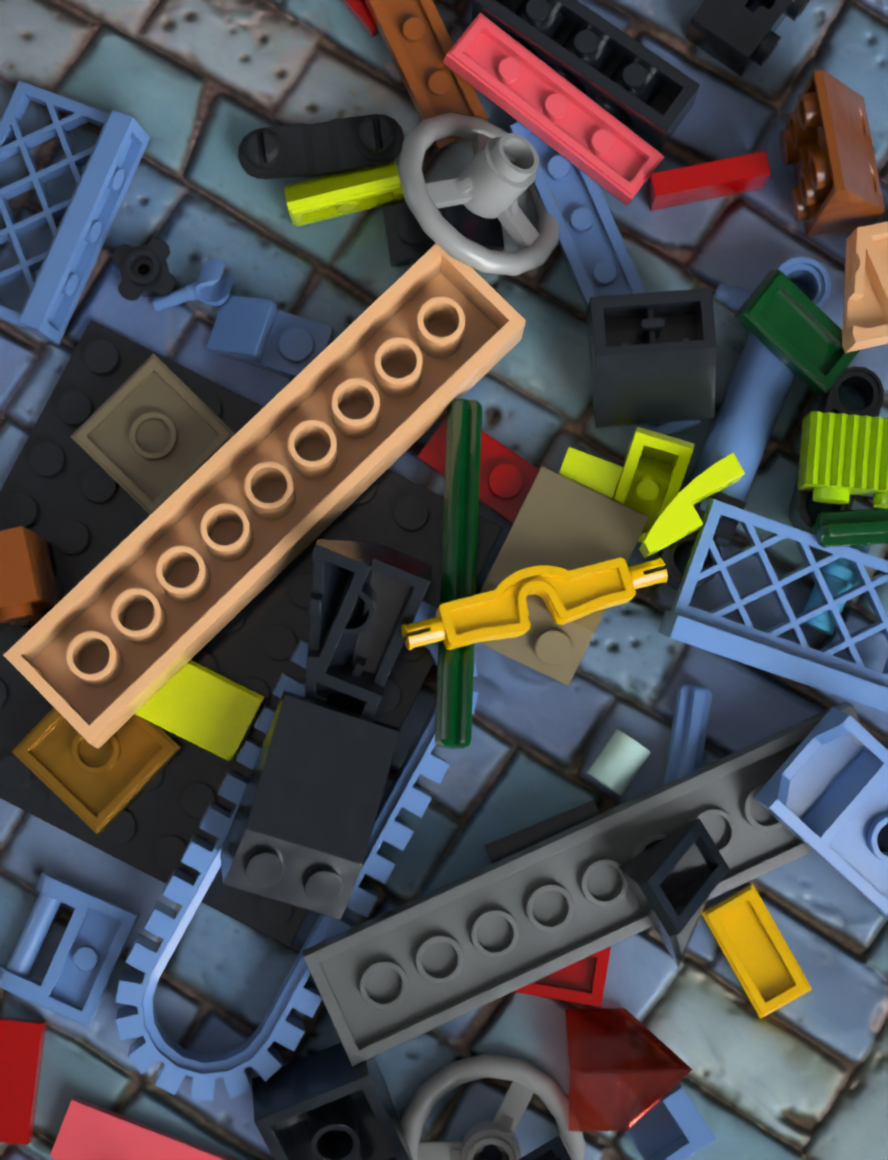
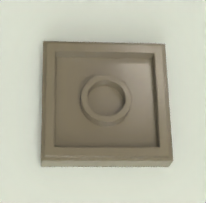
[70,353,235,515]

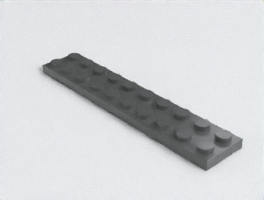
[302,702,861,1067]

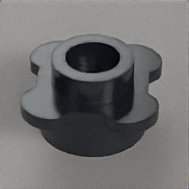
[113,238,176,301]

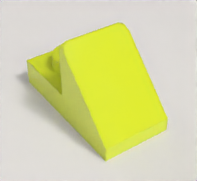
[613,426,695,543]

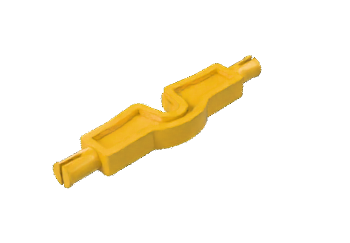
[401,557,668,650]

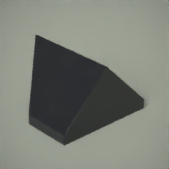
[619,818,729,967]

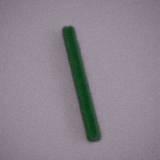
[435,399,482,749]

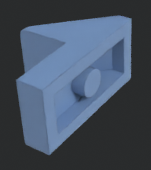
[206,295,334,379]

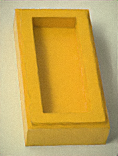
[701,883,812,1019]

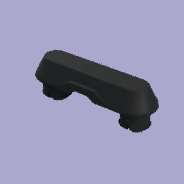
[238,114,404,179]

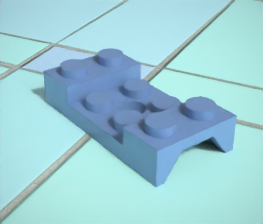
[753,707,888,920]

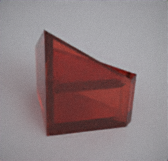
[565,1008,693,1132]

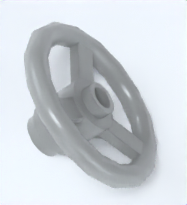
[398,112,561,276]
[400,1053,586,1160]

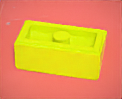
[284,160,404,227]
[135,660,265,761]

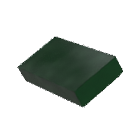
[734,269,860,394]

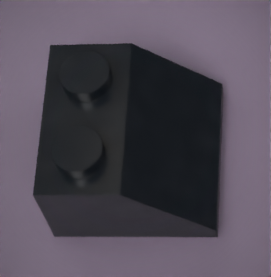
[252,1042,413,1160]

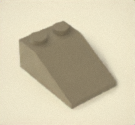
[478,465,649,686]

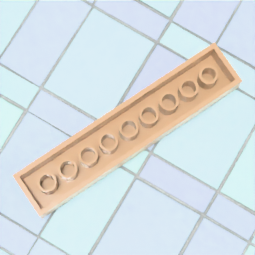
[3,244,526,749]

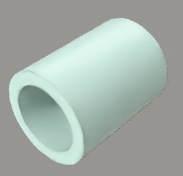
[587,729,651,796]

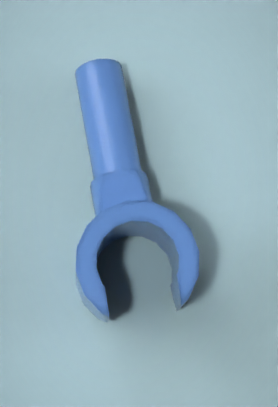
[152,259,234,312]

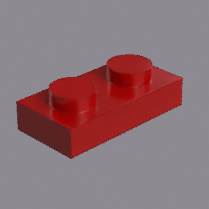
[417,415,540,525]

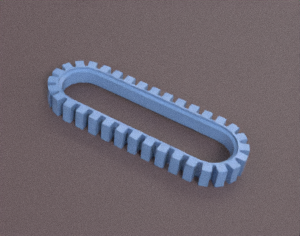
[115,601,478,1101]

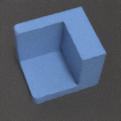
[619,1079,716,1160]

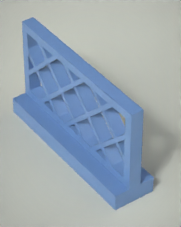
[0,80,151,345]
[658,498,888,713]

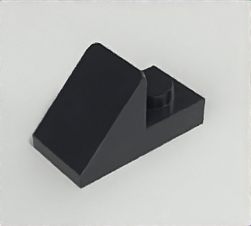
[382,202,505,267]

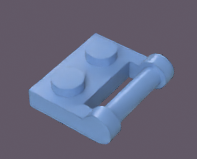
[0,872,140,1027]

